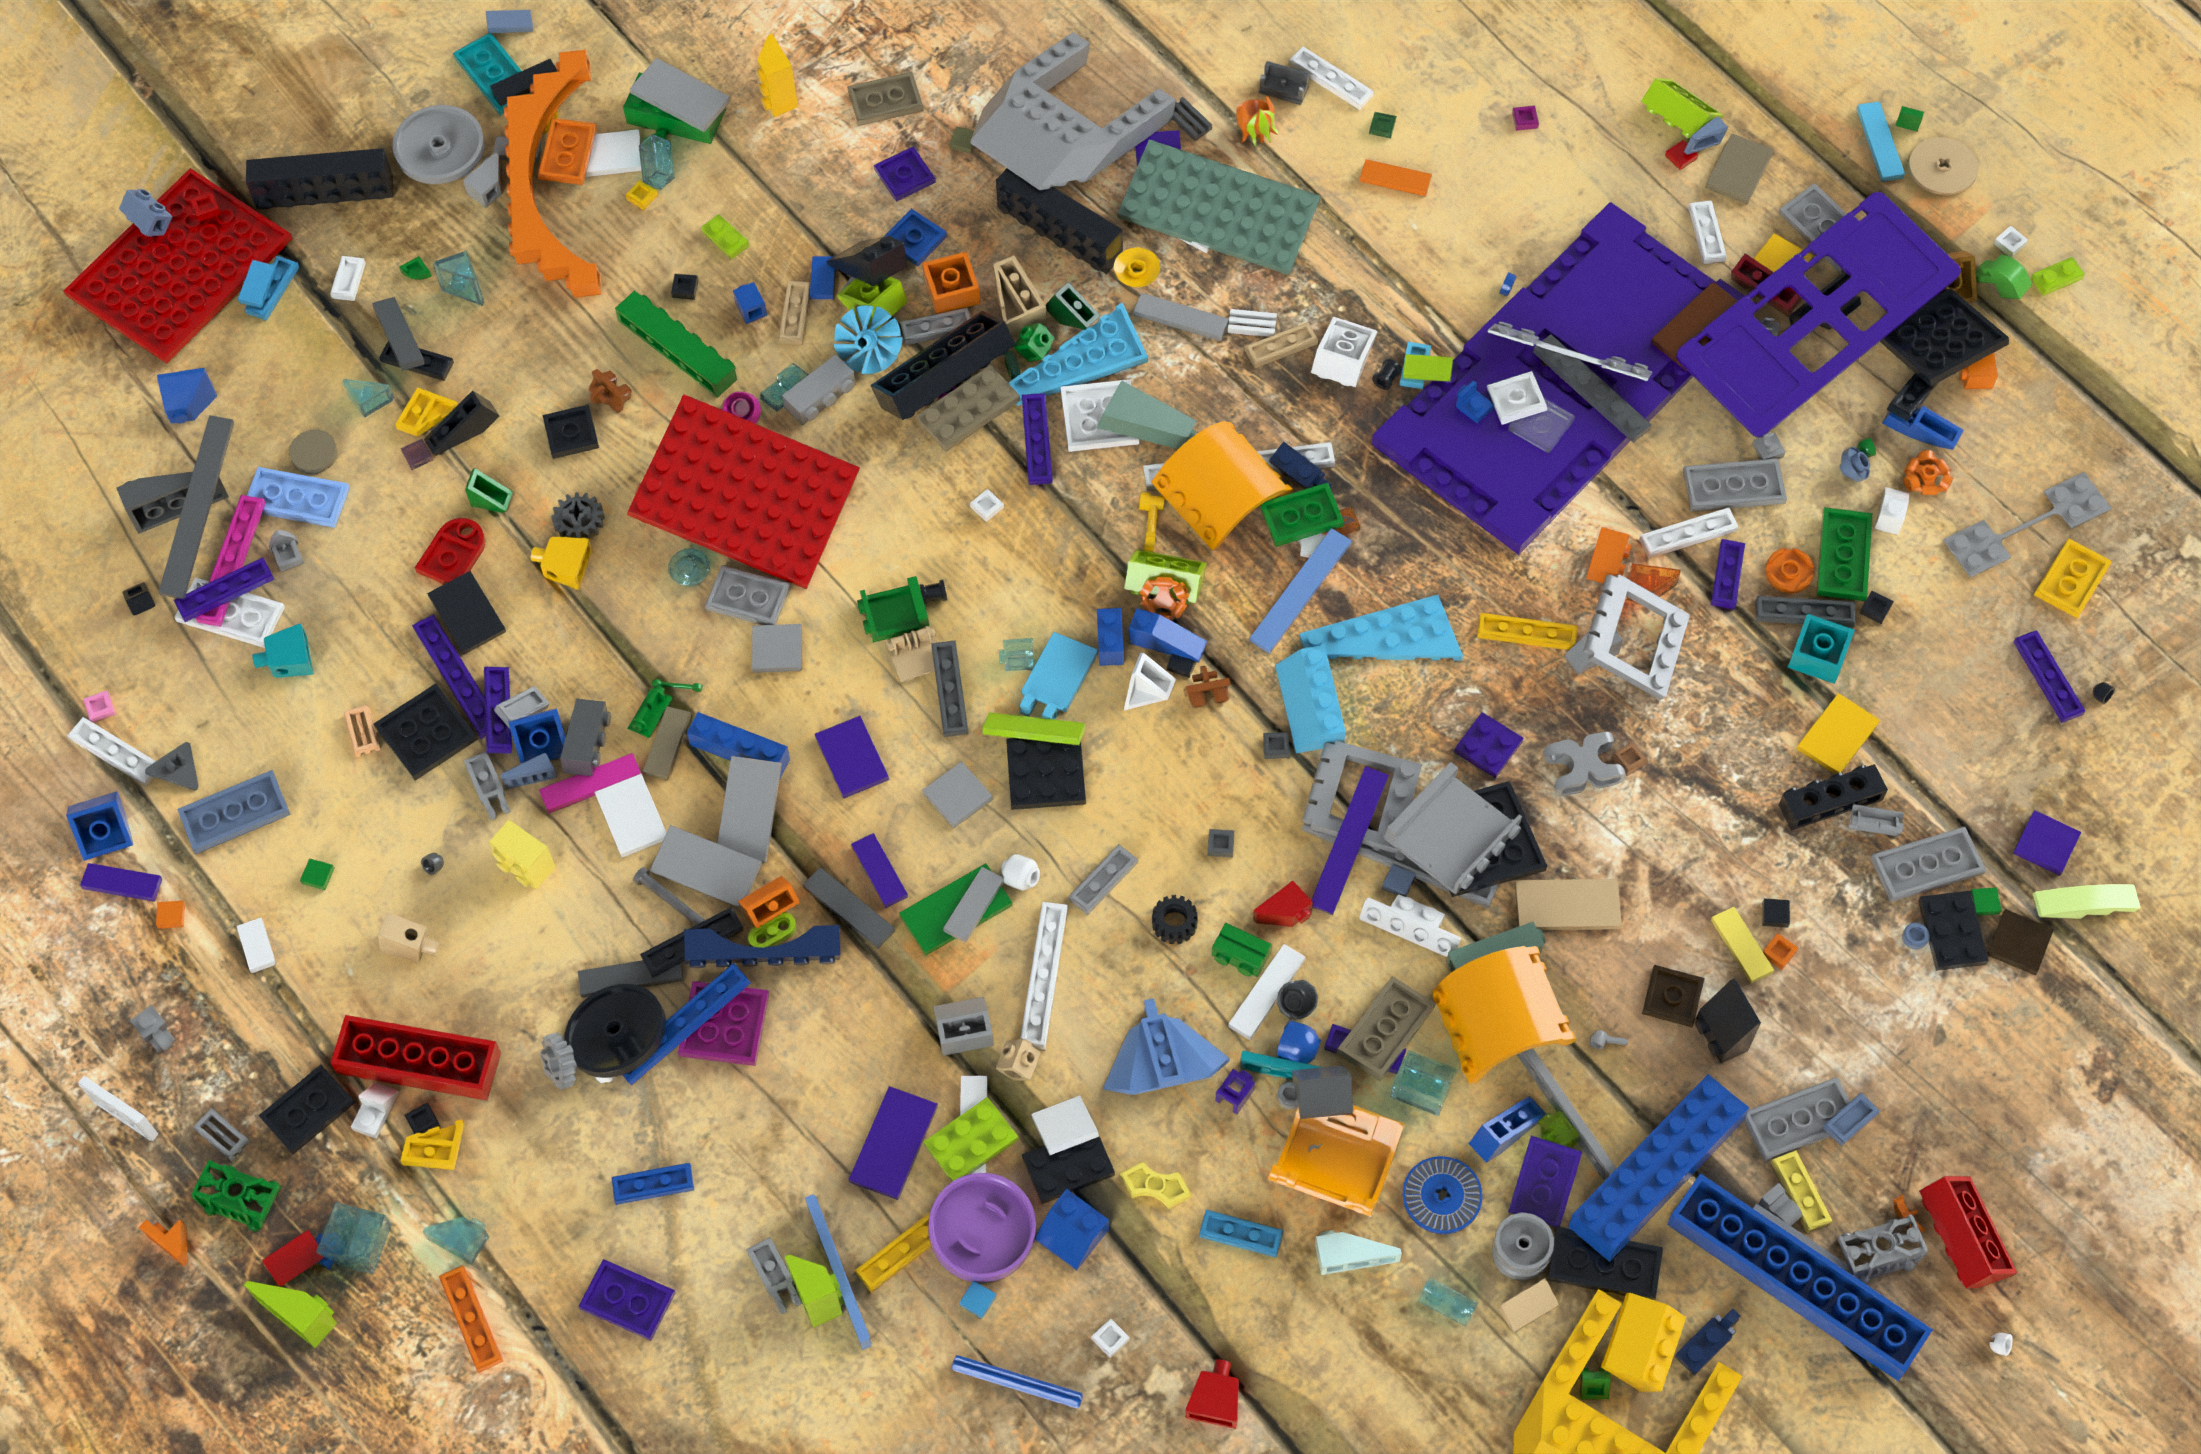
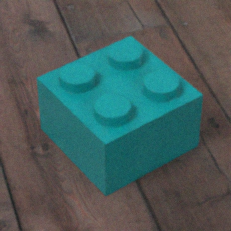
[1787,614,1855,684]

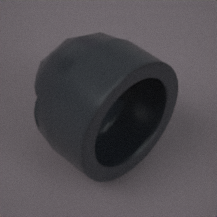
[2093,682,2115,704]

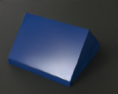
[508,708,566,764]

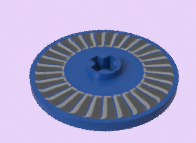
[1402,1156,1483,1234]

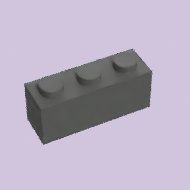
[560,699,611,776]

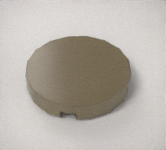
[289,430,338,474]

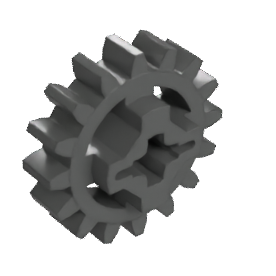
[551,492,605,540]

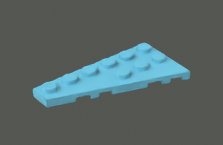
[1008,303,1148,406]
[1299,595,1463,661]

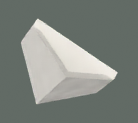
[1124,653,1176,710]

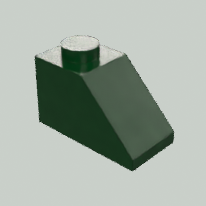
[1045,282,1101,330]

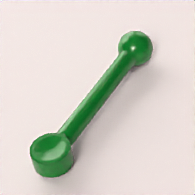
[652,679,703,692]

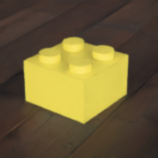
[489,820,556,889]

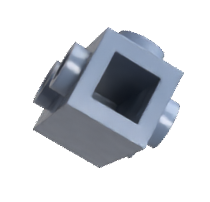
[119,189,173,237]

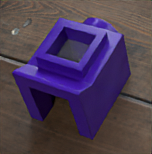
[1215,1069,1255,1115]

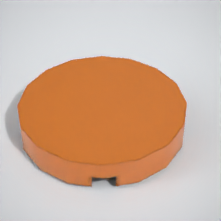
[1765,548,1815,594]

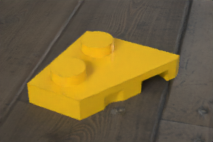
[400,1120,465,1170]

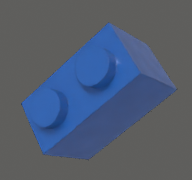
[1097,608,1124,666]

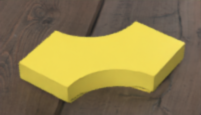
[1120,1162,1192,1209]

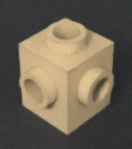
[996,1038,1041,1081]

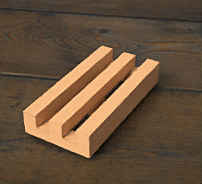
[344,705,380,757]

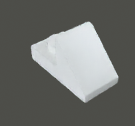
[351,1083,399,1139]

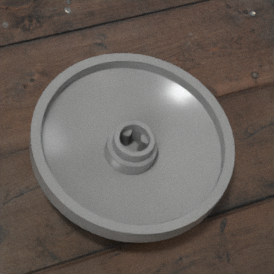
[393,105,485,184]

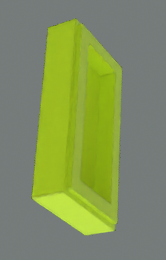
[1403,354,1453,382]

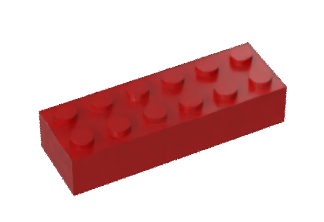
[330,1015,501,1101]

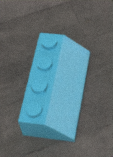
[1275,645,1346,753]

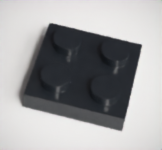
[542,404,599,459]

